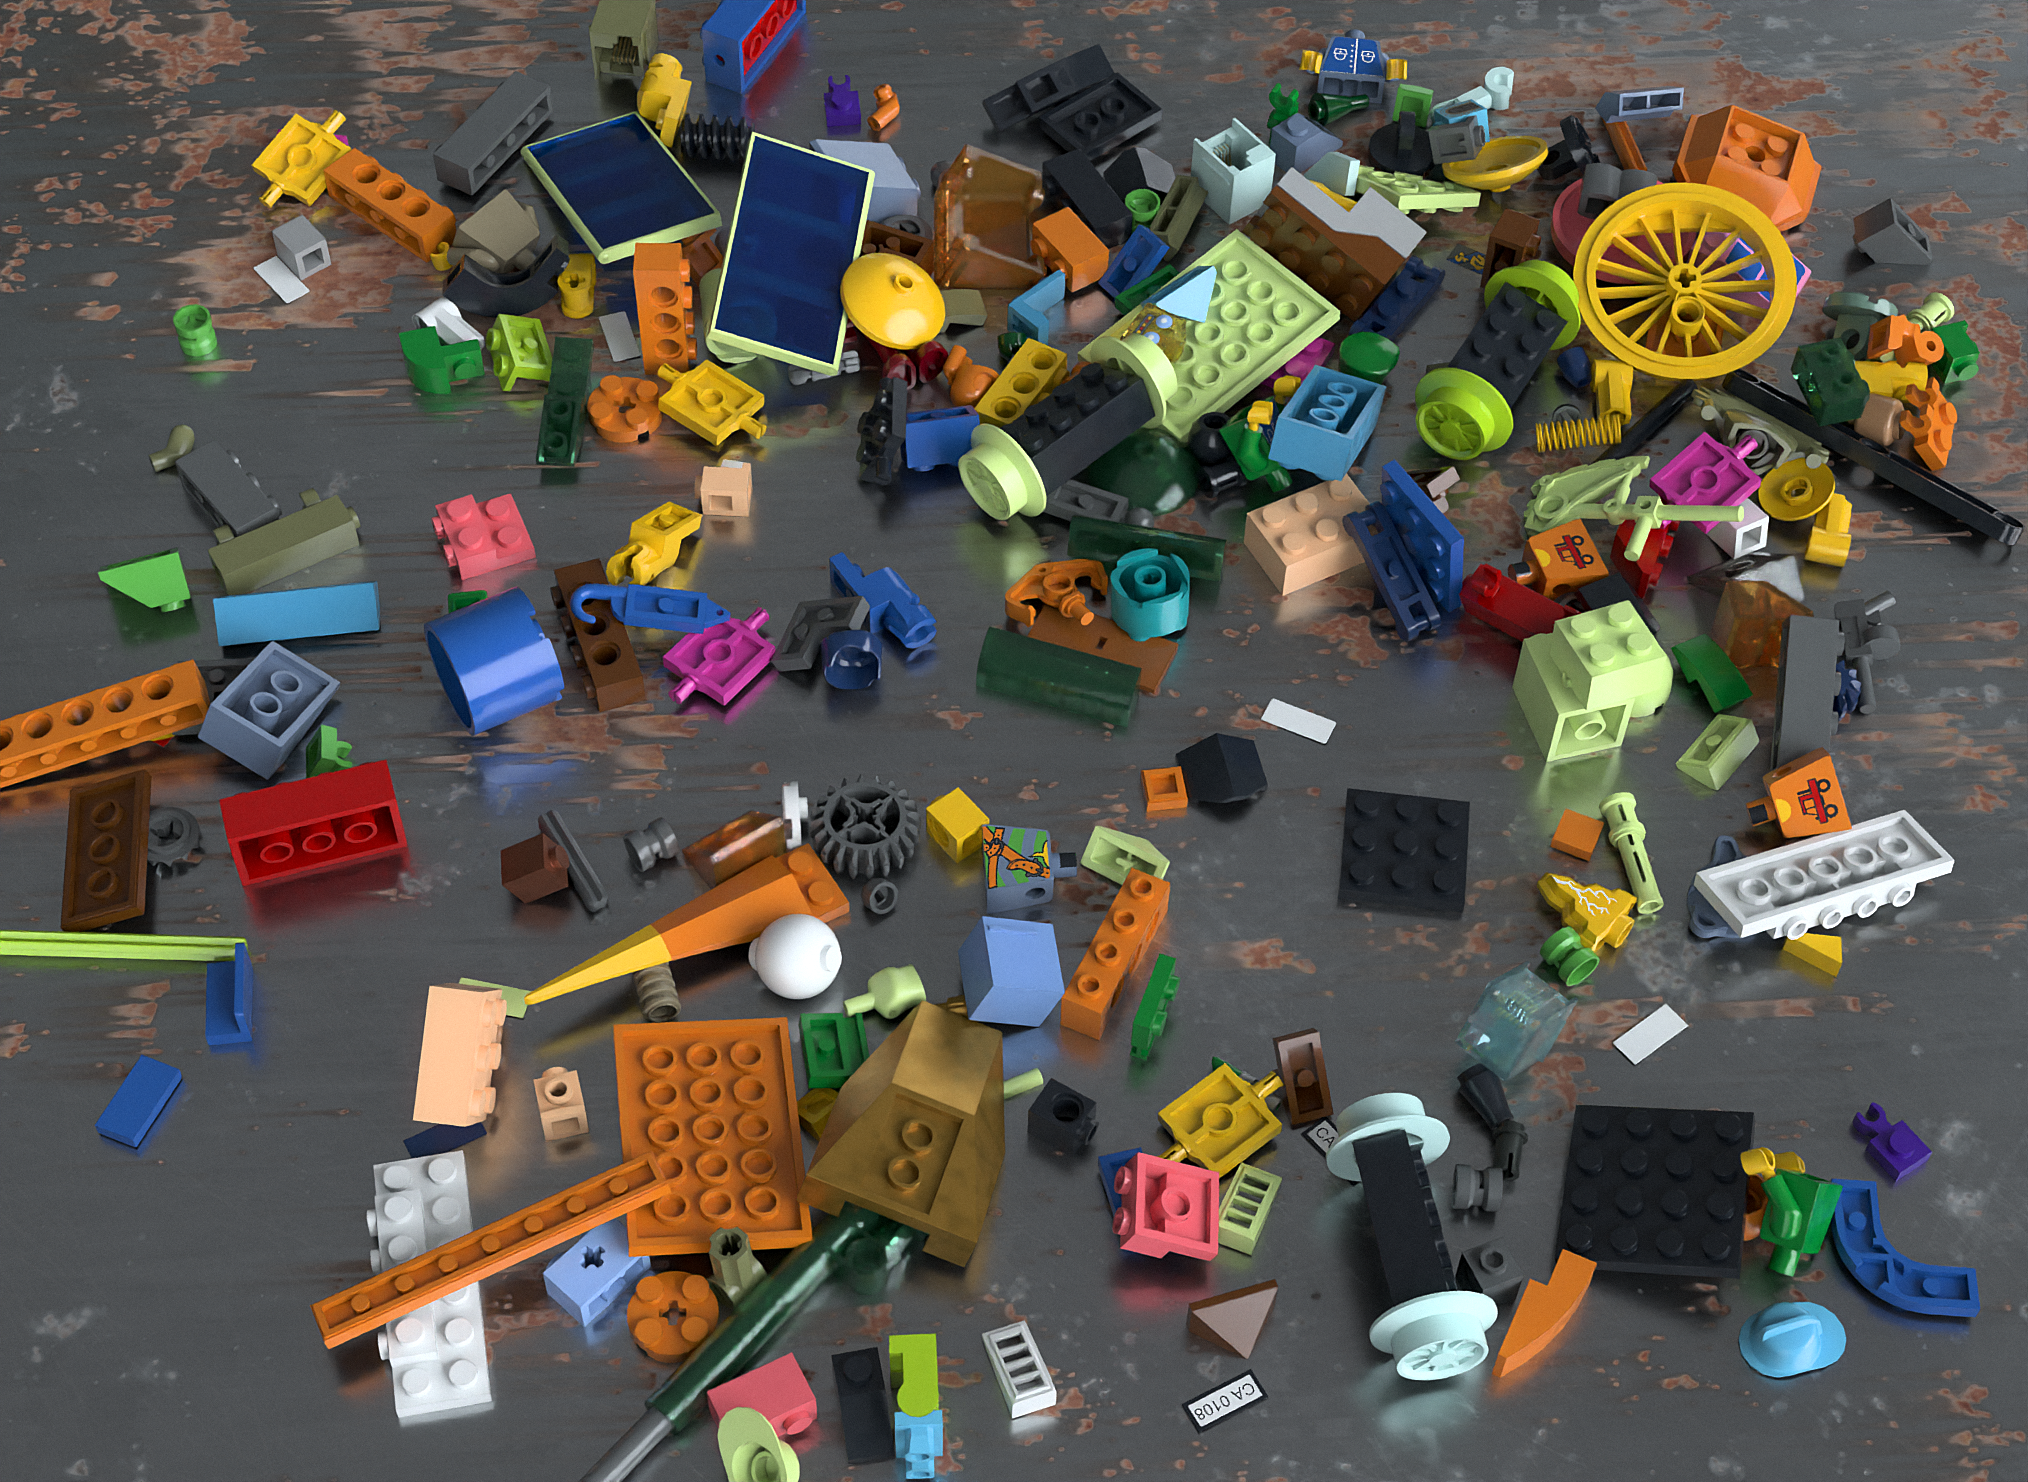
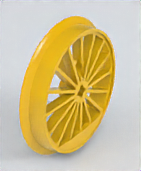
[1573,182,1797,382]

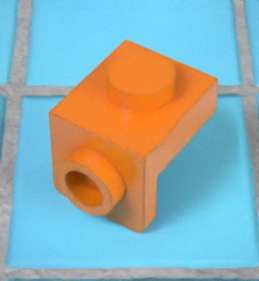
[681,228,724,287]

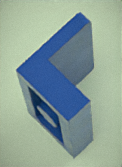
[205,942,253,1046]

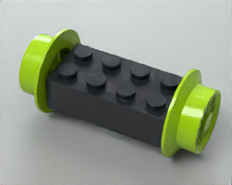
[1415,260,1581,460]

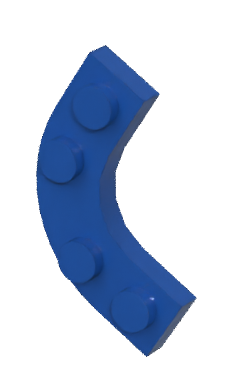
[1830,1178,1980,1317]

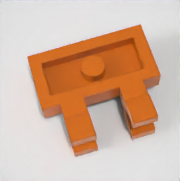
[1899,377,1957,471]

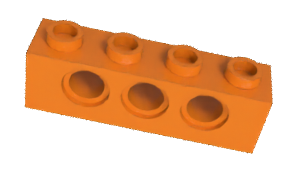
[323,148,457,263]
[633,243,697,375]
[1060,868,1170,1040]

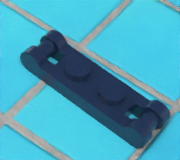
[1348,255,1445,342]
[1342,501,1441,642]

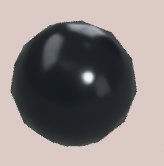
[1188,412,1233,465]

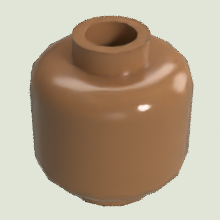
[1849,393,1906,446]

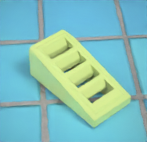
[1218,1162,1283,1255]

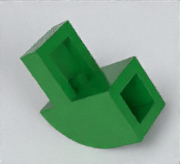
[398,326,485,394]

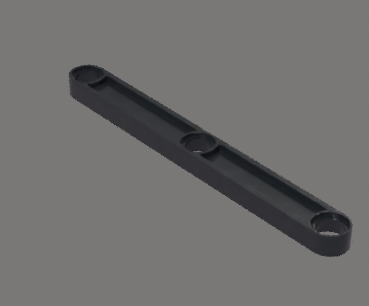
[1722,369,2025,545]

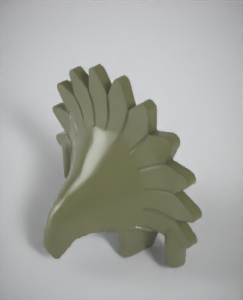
[1691,387,1830,475]

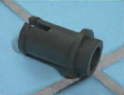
[1492,1120,1528,1180]

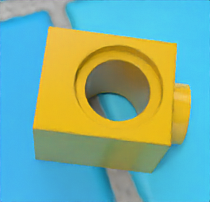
[926,787,989,863]

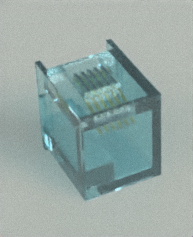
[1455,961,1578,1082]

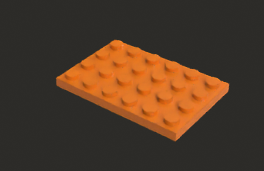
[613,1017,812,1257]

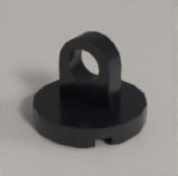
[1367,111,1435,176]
[1537,115,1601,180]

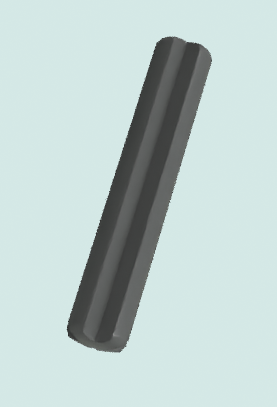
[537,810,609,912]

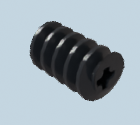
[680,113,755,161]

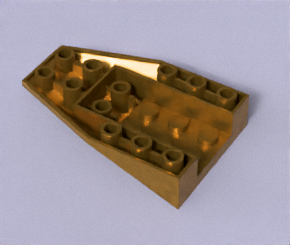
[796,1000,1005,1267]

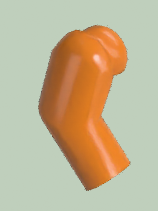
[867,84,900,131]

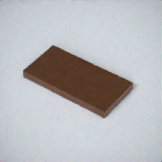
[60,769,152,932]

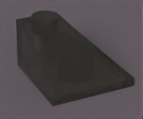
[1687,552,1805,616]

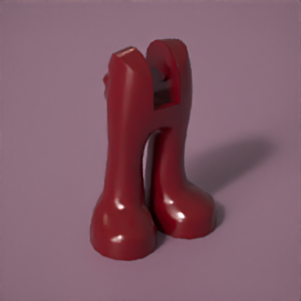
[861,332,948,390]

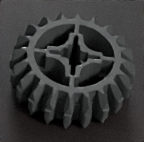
[809,774,921,880]

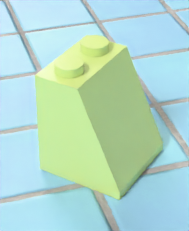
[1512,633,1636,762]

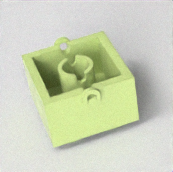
[1549,600,1667,711]

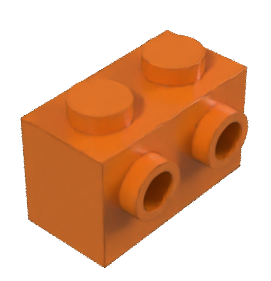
[1030,207,1109,292]

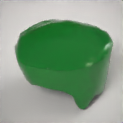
[1338,332,1400,385]

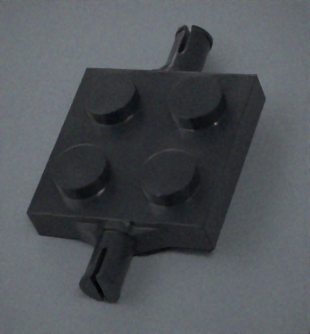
[856,377,907,485]

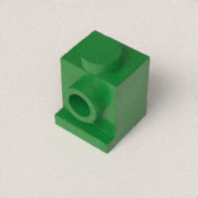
[1931,320,1980,384]

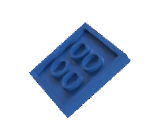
[1380,459,1464,613]

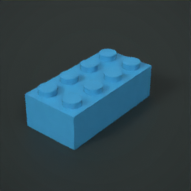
[1268,365,1387,481]

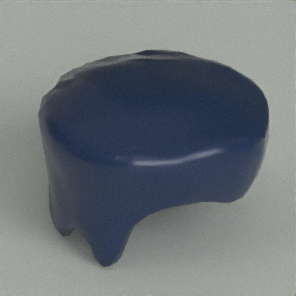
[820,630,882,690]

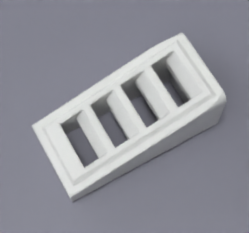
[982,1320,1056,1419]

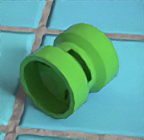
[1125,189,1160,235]
[173,304,217,357]
[1539,926,1600,986]

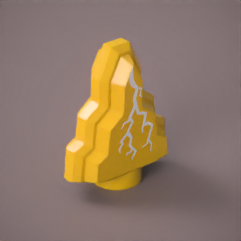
[1537,872,1637,952]

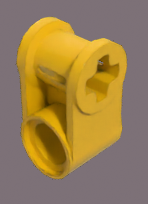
[558,253,596,319]

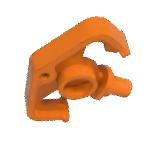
[1005,558,1108,627]

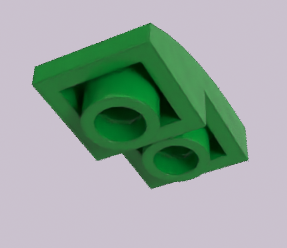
[1671,633,1753,713]

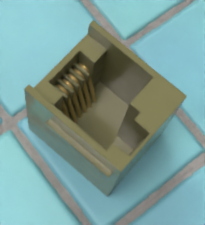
[588,0,659,82]

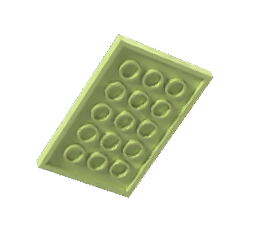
[1078,229,1340,447]

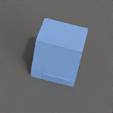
[958,916,1065,1027]

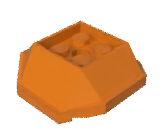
[1672,105,1822,232]

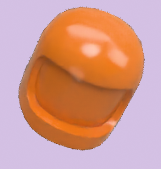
[943,345,999,408]

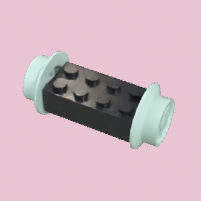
[1326,1093,1498,1380]

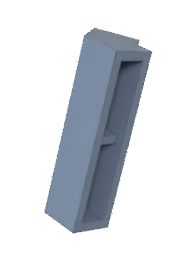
[1595,86,1684,123]

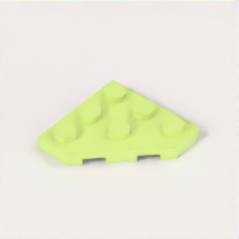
[1355,165,1481,214]

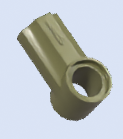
[706,1227,767,1310]

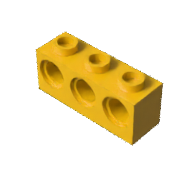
[974,338,1070,428]

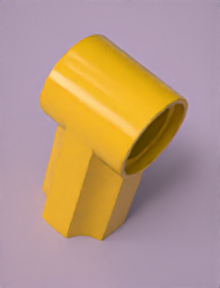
[1590,359,1633,429]
[1804,493,1852,568]

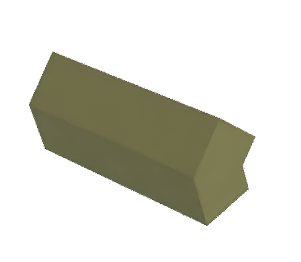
[1149,175,1208,262]

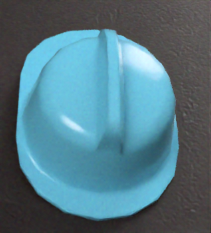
[1738,1302,1846,1378]

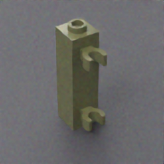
[207,488,361,596]

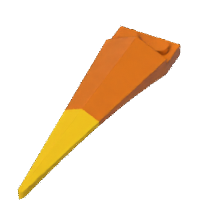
[524,843,849,1005]

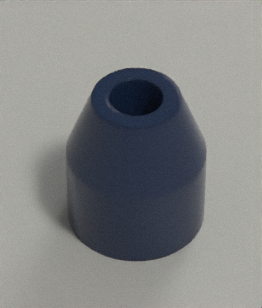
[1557,347,1592,388]

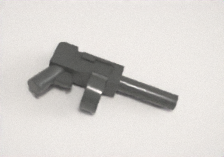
[1834,591,1901,714]

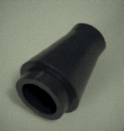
[1457,1062,1514,1130]

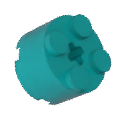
[1110,548,1190,642]

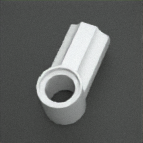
[412,296,485,350]

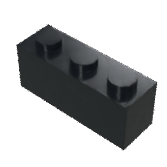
[1039,148,1133,249]

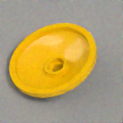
[1442,136,1548,192]
[840,253,945,350]

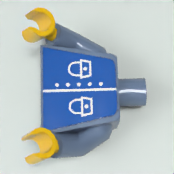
[1299,29,1407,104]

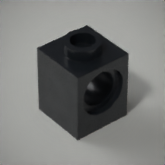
[1027,1078,1099,1157]

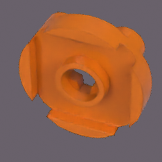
[587,375,663,443]
[627,1271,720,1363]

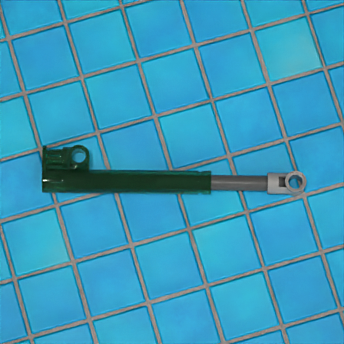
[578,1200,928,1482]

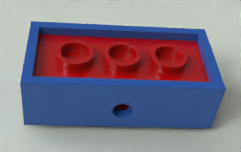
[700,0,806,94]

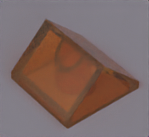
[682,810,786,889]

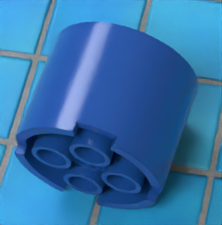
[424,586,565,736]

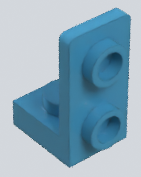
[1007,270,1065,346]

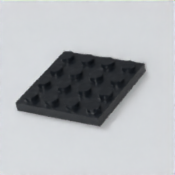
[1555,1105,1756,1279]

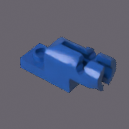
[829,552,937,649]

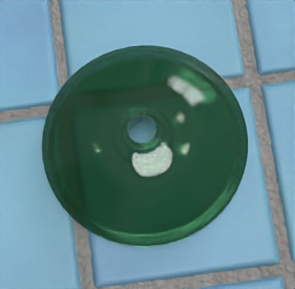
[1087,427,1200,517]

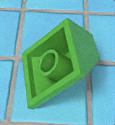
[98,547,191,612]

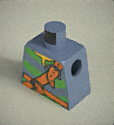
[982,824,1077,914]

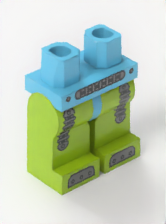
[889,1333,943,1479]

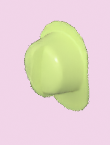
[717,1407,800,1482]

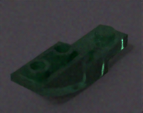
[536,337,594,467]

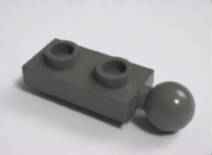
[1043,479,1154,538]

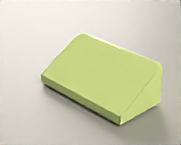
[1676,714,1759,790]

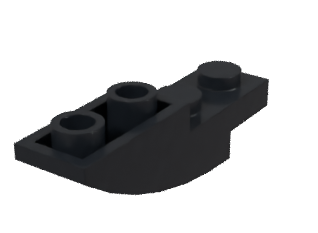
[982,44,1115,133]

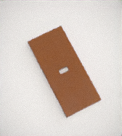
[1023,603,1178,694]

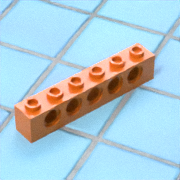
[0,659,211,788]

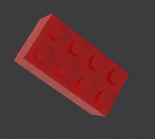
[219,759,408,886]

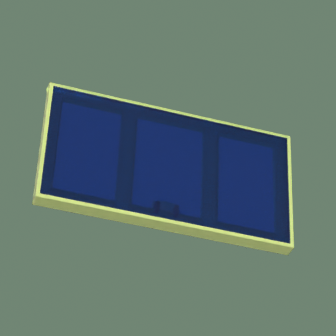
[521,111,722,264]
[707,132,875,376]

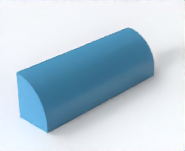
[213,581,380,646]

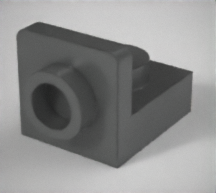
[1428,115,1485,164]

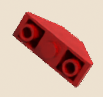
[1610,495,1681,599]

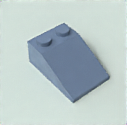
[198,641,341,780]

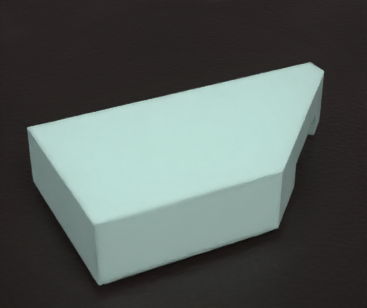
[1304,152,1360,196]

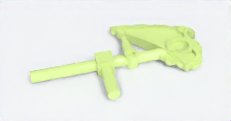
[1524,456,1744,561]

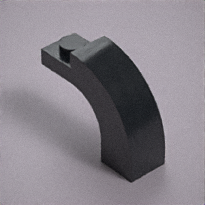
[442,234,570,318]

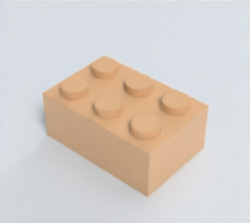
[1244,473,1378,596]
[413,983,507,1127]

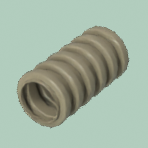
[632,962,681,1023]

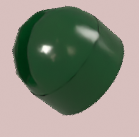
[997,332,1027,361]

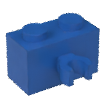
[900,405,980,471]

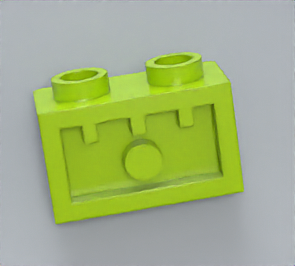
[485,314,556,391]

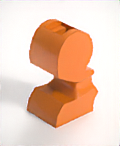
[1867,314,1944,368]

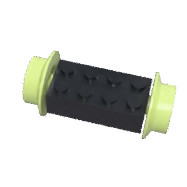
[958,333,1178,520]

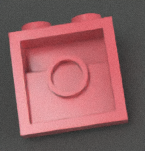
[431,493,536,580]
[1112,1152,1219,1261]

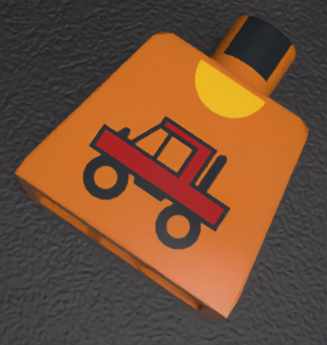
[1508,518,1609,601]
[1745,747,1852,838]

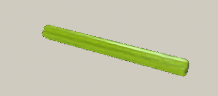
[0,929,248,961]

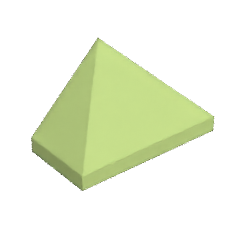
[1080,826,1170,885]

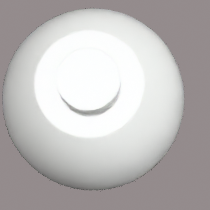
[749,914,842,999]

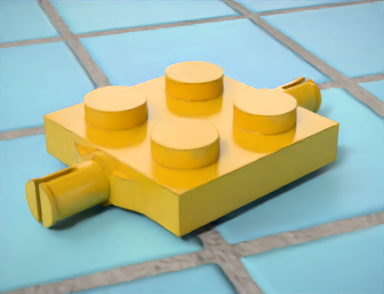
[252,110,352,209]
[657,359,766,446]
[1156,1063,1283,1179]

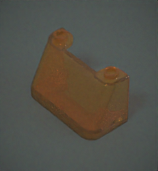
[934,144,1047,290]

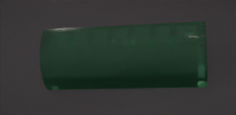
[1067,514,1227,581]
[976,626,1142,727]

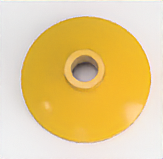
[1758,458,1835,521]

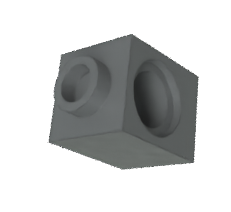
[1455,1237,1524,1306]

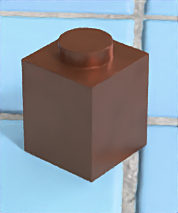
[500,833,569,904]

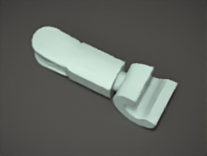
[1429,67,1514,122]

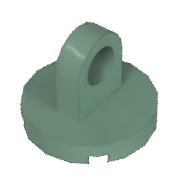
[1822,292,1898,361]

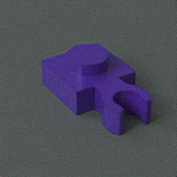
[824,75,861,127]
[1852,1102,1932,1182]

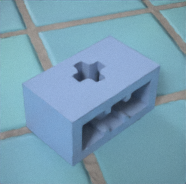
[543,1218,651,1327]

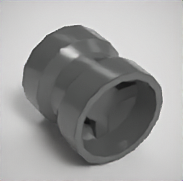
[623,817,680,872]
[1452,1164,1503,1212]

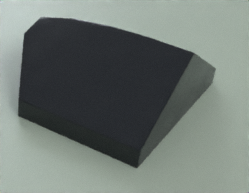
[1103,147,1175,205]
[1575,573,1660,635]
[1175,733,1268,803]

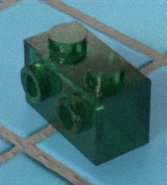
[1790,337,1870,427]

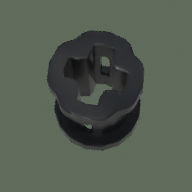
[1197,455,1247,499]

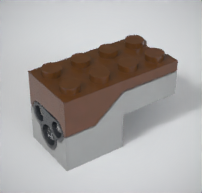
[1242,167,1427,322]

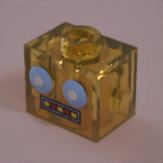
[1120,302,1186,363]

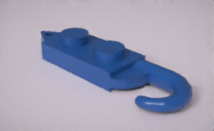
[569,583,731,634]

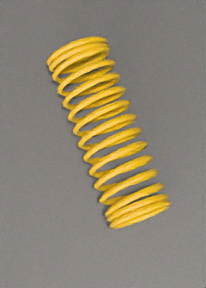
[1535,414,1621,453]

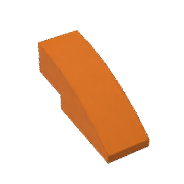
[1492,1249,1597,1378]

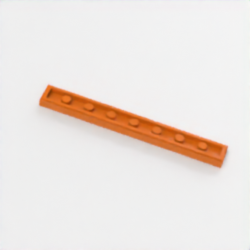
[310,1150,671,1349]

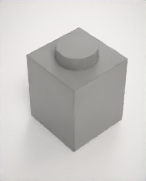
[272,215,332,281]

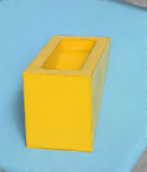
[1783,933,1842,977]

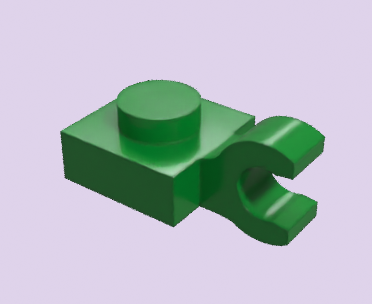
[1267,83,1299,144]

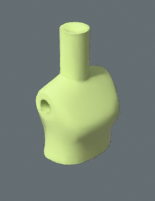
[843,964,926,1019]

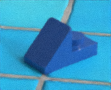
[1098,224,1170,298]

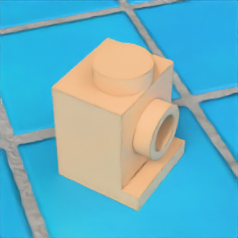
[695,463,752,517]
[533,1067,589,1142]

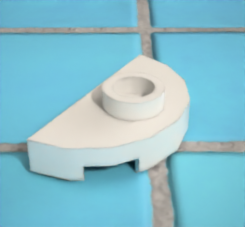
[782,781,808,853]

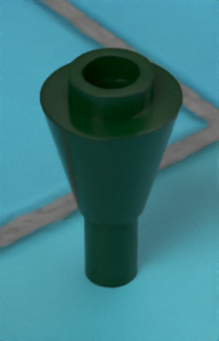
[1308,93,1369,126]

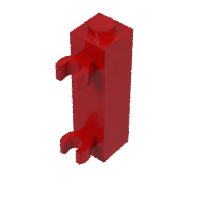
[1459,563,1581,642]

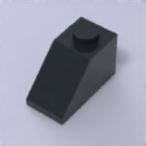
[831,1347,895,1464]

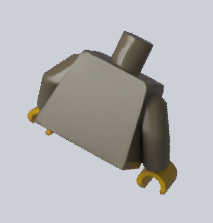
[430,189,540,273]

